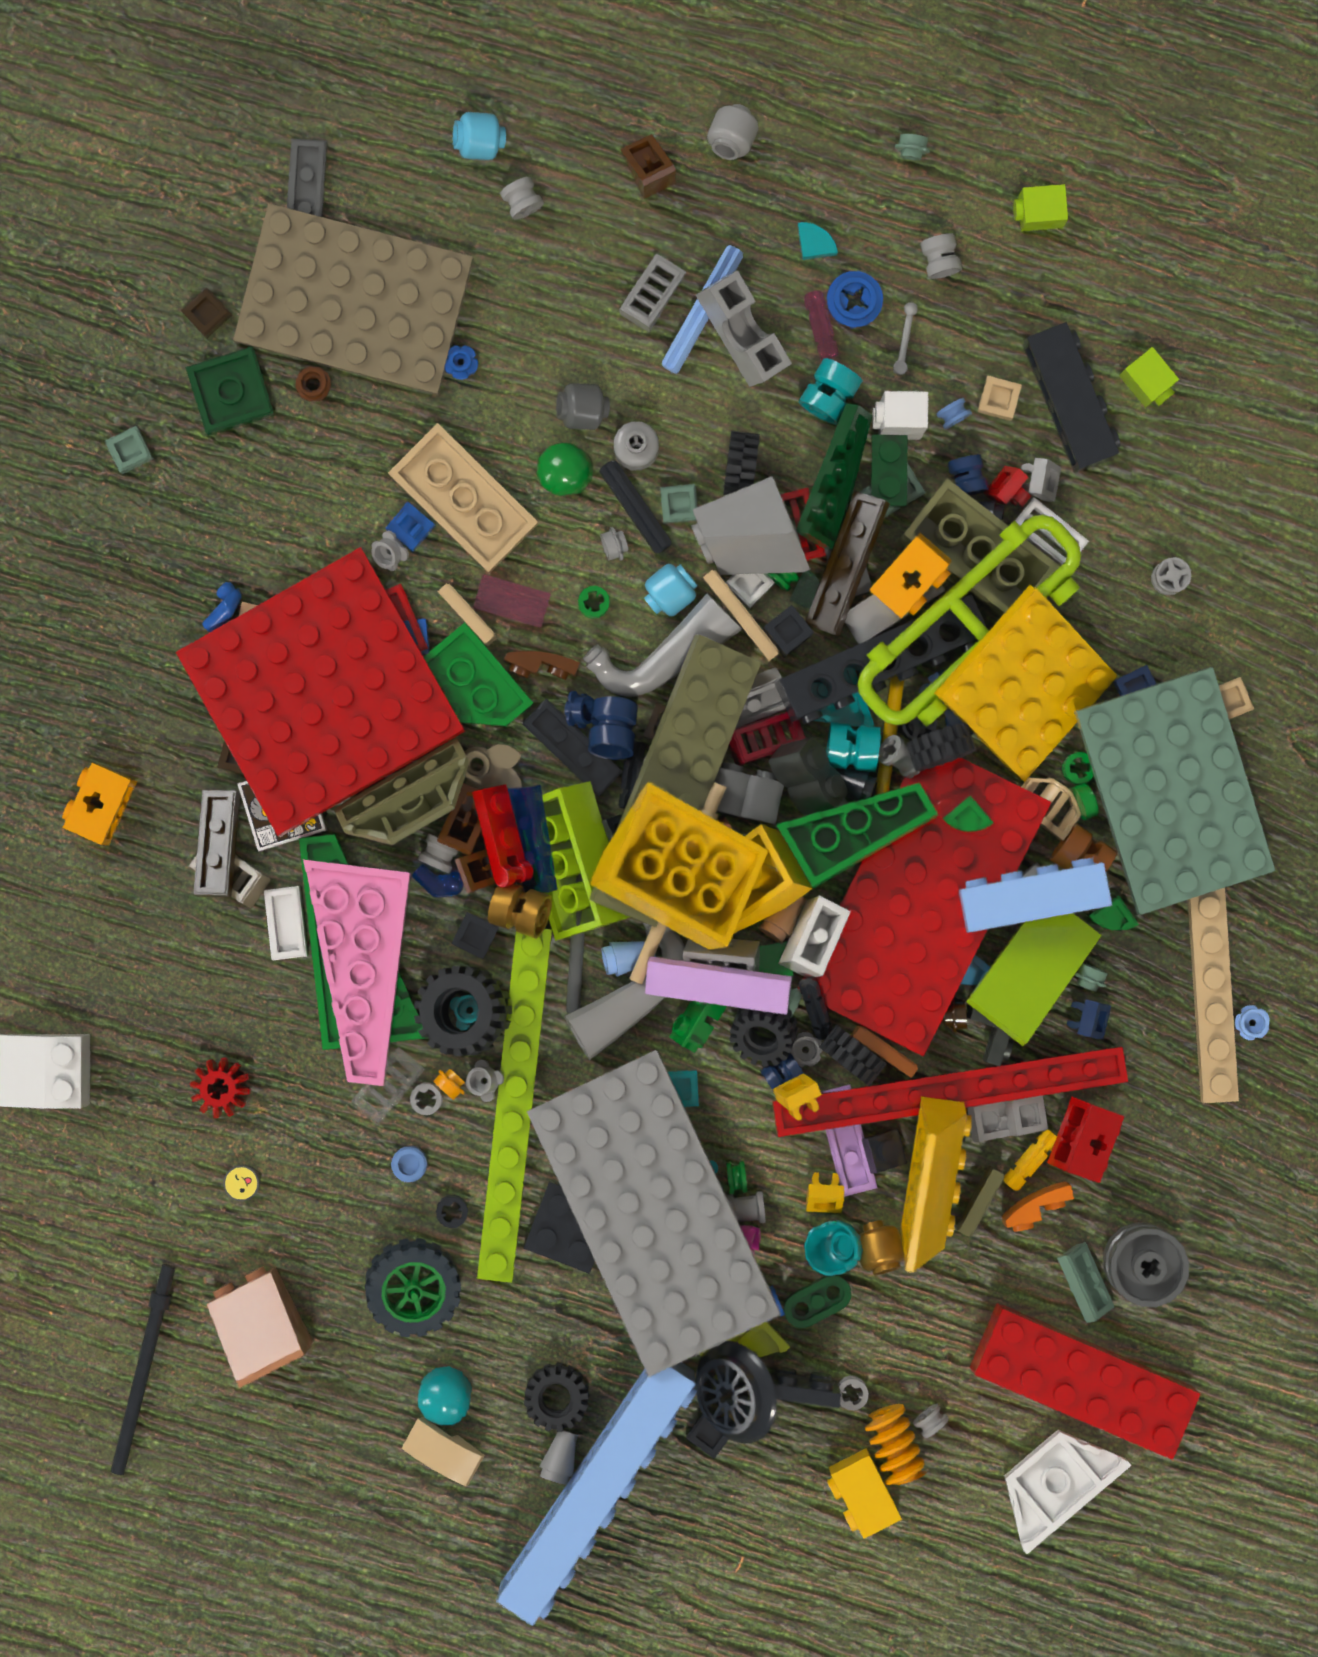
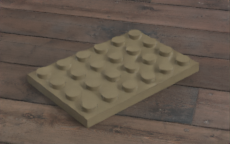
[233,203,474,396]

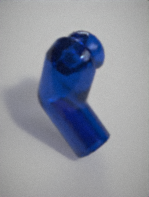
[411,864,464,898]

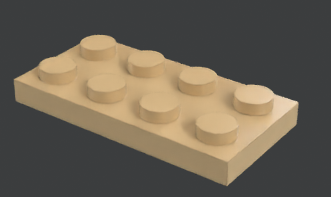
[388,423,539,574]

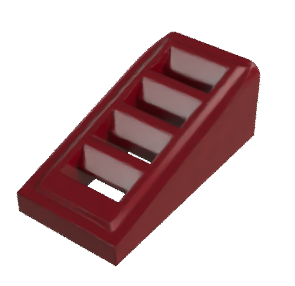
[729,712,806,766]

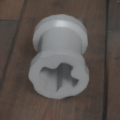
[878,735,920,778]
[727,1191,765,1223]

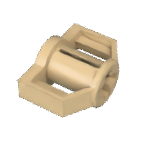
[1021,777,1081,841]

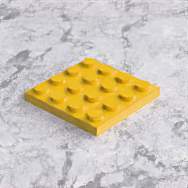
[934,585,1117,782]

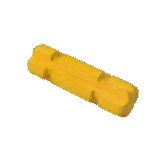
[1003,1129,1057,1191]

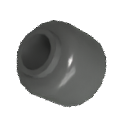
[556,383,610,430]

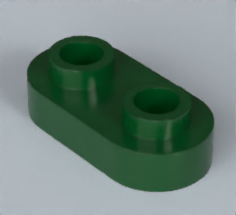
[784,1275,851,1328]

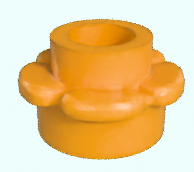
[433,1068,465,1101]

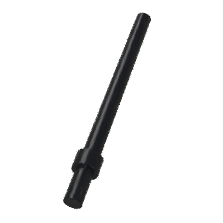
[110,1264,176,1475]

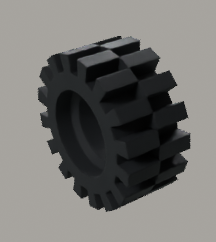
[723,431,760,495]
[906,722,977,771]
[729,1008,798,1067]
[819,1025,887,1087]
[524,1363,589,1432]

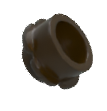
[945,998,967,1033]

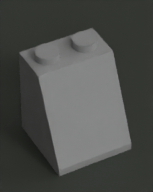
[692,477,810,575]

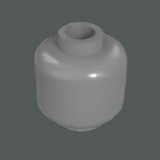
[707,104,758,160]
[614,422,659,470]

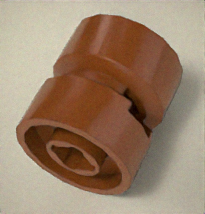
[1050,823,1117,872]

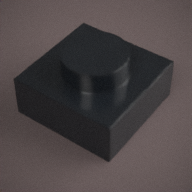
[451,912,499,959]
[861,1129,907,1173]

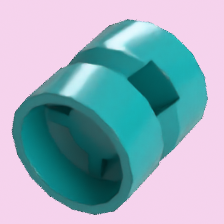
[799,358,863,425]
[826,722,881,773]

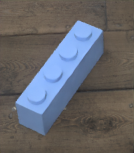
[959,857,1112,933]

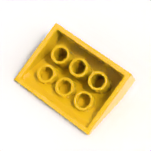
[589,783,769,950]
[900,1097,972,1272]

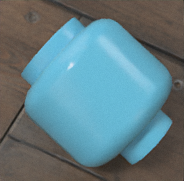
[453,112,506,160]
[644,564,698,616]

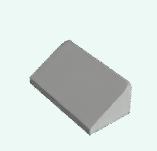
[736,668,786,728]

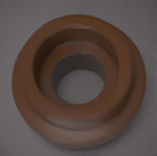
[295,366,331,402]

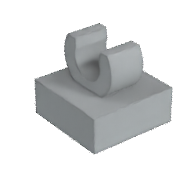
[1021,458,1061,502]

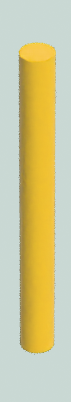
[874,676,905,796]

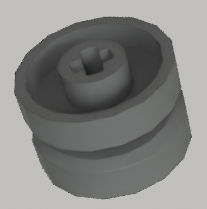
[1103,1222,1189,1307]

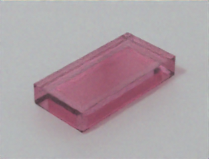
[473,574,551,629]

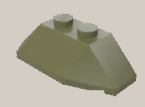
[334,737,470,845]

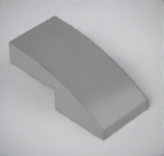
[967,1096,1048,1142]

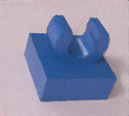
[385,502,436,552]

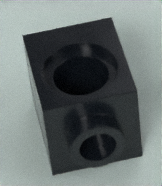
[763,605,814,658]

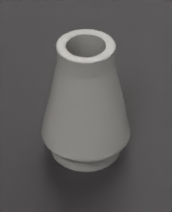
[539,1430,578,1485]

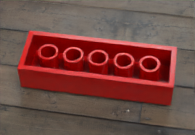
[970,1302,1201,1460]

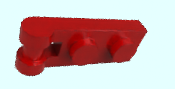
[472,784,533,887]

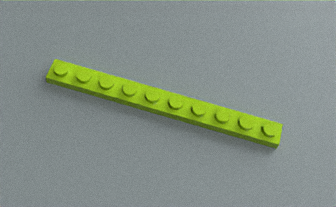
[477,929,552,1283]

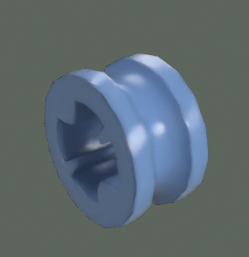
[936,398,972,429]

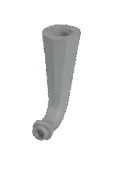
[583,593,743,697]
[564,923,685,1060]

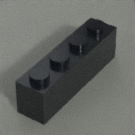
[1022,322,1121,474]

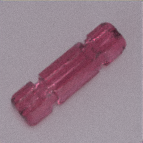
[804,290,839,360]

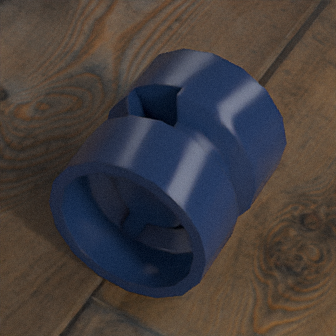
[588,696,638,760]

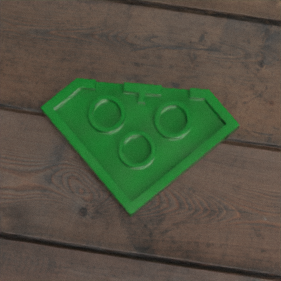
[424,622,534,727]

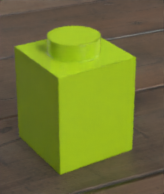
[1013,184,1068,231]
[1119,347,1180,408]

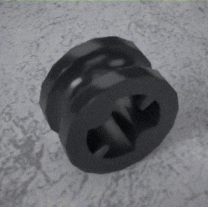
[436,1195,468,1228]

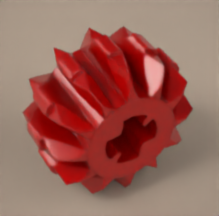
[190,1057,251,1118]

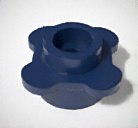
[565,691,594,728]

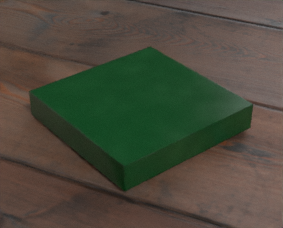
[185,346,275,436]

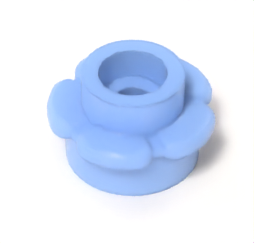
[1235,1005,1270,1040]

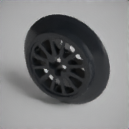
[696,1341,777,1444]

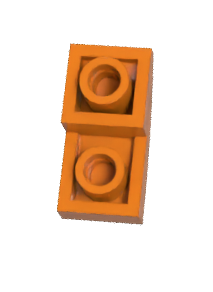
[1001,1181,1074,1232]

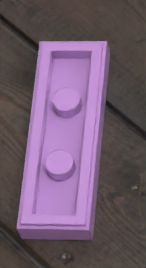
[821,1084,877,1197]

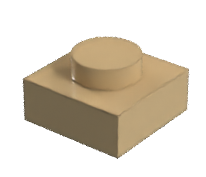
[977,376,1022,421]

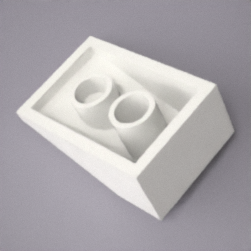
[0,1034,90,1108]

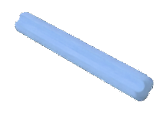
[662,245,743,374]

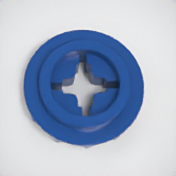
[826,271,883,329]

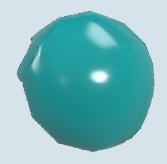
[804,1220,863,1276]
[418,1366,472,1426]

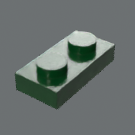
[871,435,908,508]

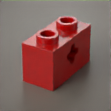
[1047,1097,1125,1183]

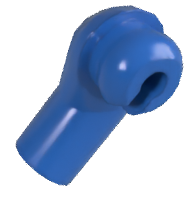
[202,582,242,633]

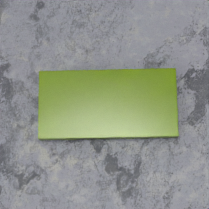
[966,913,1102,1046]

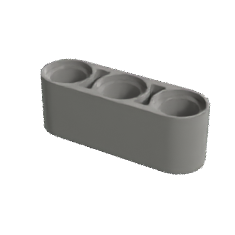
[845,570,946,644]

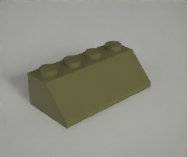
[899,479,1060,619]

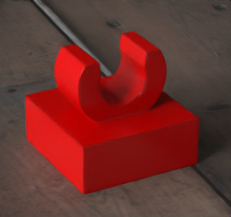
[983,466,1031,507]

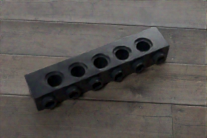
[775,594,987,725]

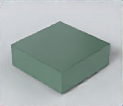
[105,426,154,474]
[660,484,697,524]

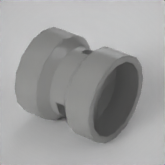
[920,233,963,279]

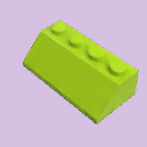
[515,781,631,941]

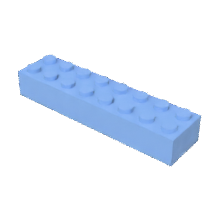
[496,1362,697,1626]

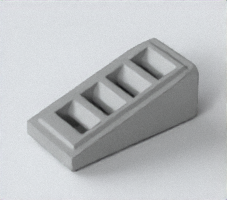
[619,253,686,332]

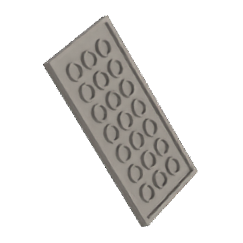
[527,1050,781,1377]

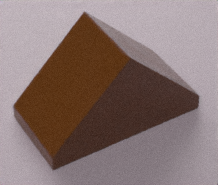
[620,134,676,199]
[437,783,482,855]
[455,849,509,894]

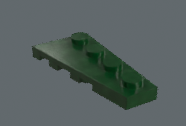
[795,403,873,550]

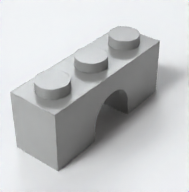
[696,270,792,387]

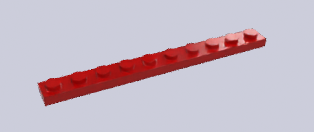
[772,1046,1128,1137]

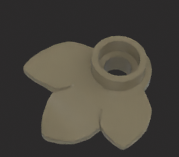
[465,744,523,797]

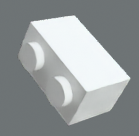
[872,391,928,440]
[778,896,851,978]

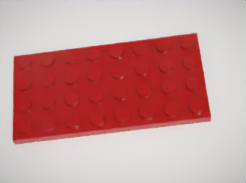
[798,758,1052,1057]

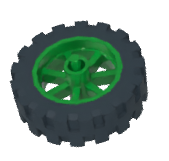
[365,1238,461,1337]

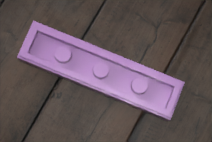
[645,956,792,1014]

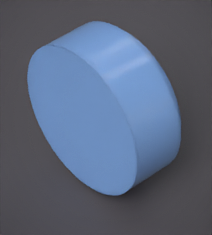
[391,1146,428,1182]

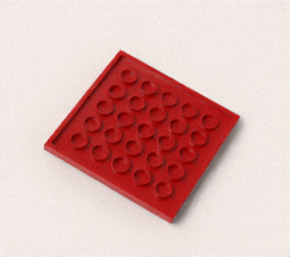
[176,547,465,837]

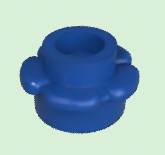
[445,345,478,380]

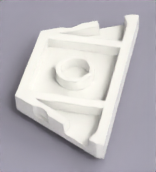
[1004,1429,1131,1554]

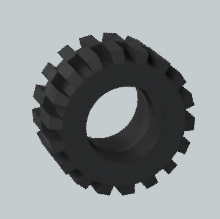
[414,966,512,1056]

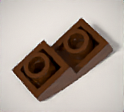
[504,651,581,680]

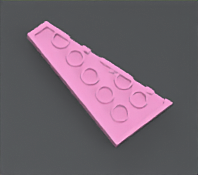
[303,860,411,1086]

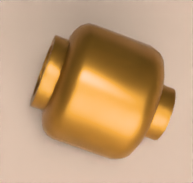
[859,1220,904,1276]

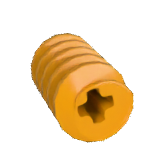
[865,1404,928,1485]

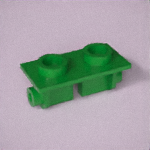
[669,1001,727,1053]

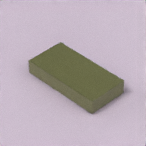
[955,1165,1005,1237]

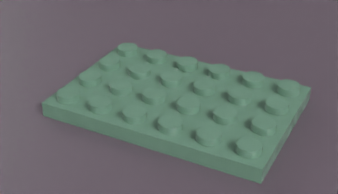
[1074,667,1275,915]

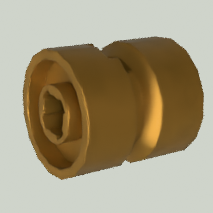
[488,883,552,939]

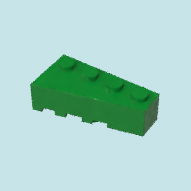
[776,783,938,888]

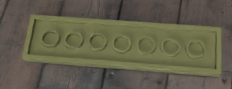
[589,634,761,927]

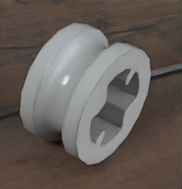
[410,1082,443,1115]
[838,1375,869,1411]
[913,1404,949,1438]

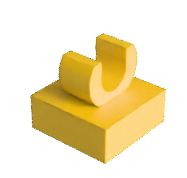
[773,1073,821,1121]
[806,1172,844,1213]

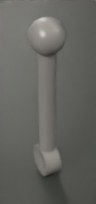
[893,302,918,375]

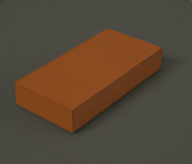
[851,1025,918,1078]

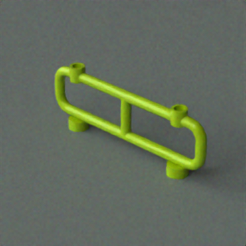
[858,515,1081,727]

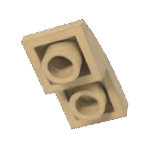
[401,1417,485,1486]

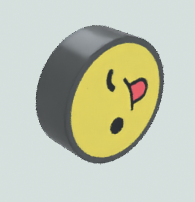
[223,1164,261,1201]

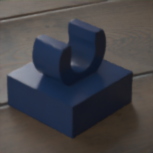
[1067,1000,1111,1040]

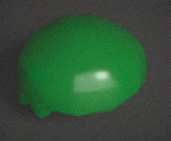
[536,442,593,496]

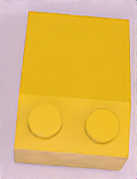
[733,824,813,934]

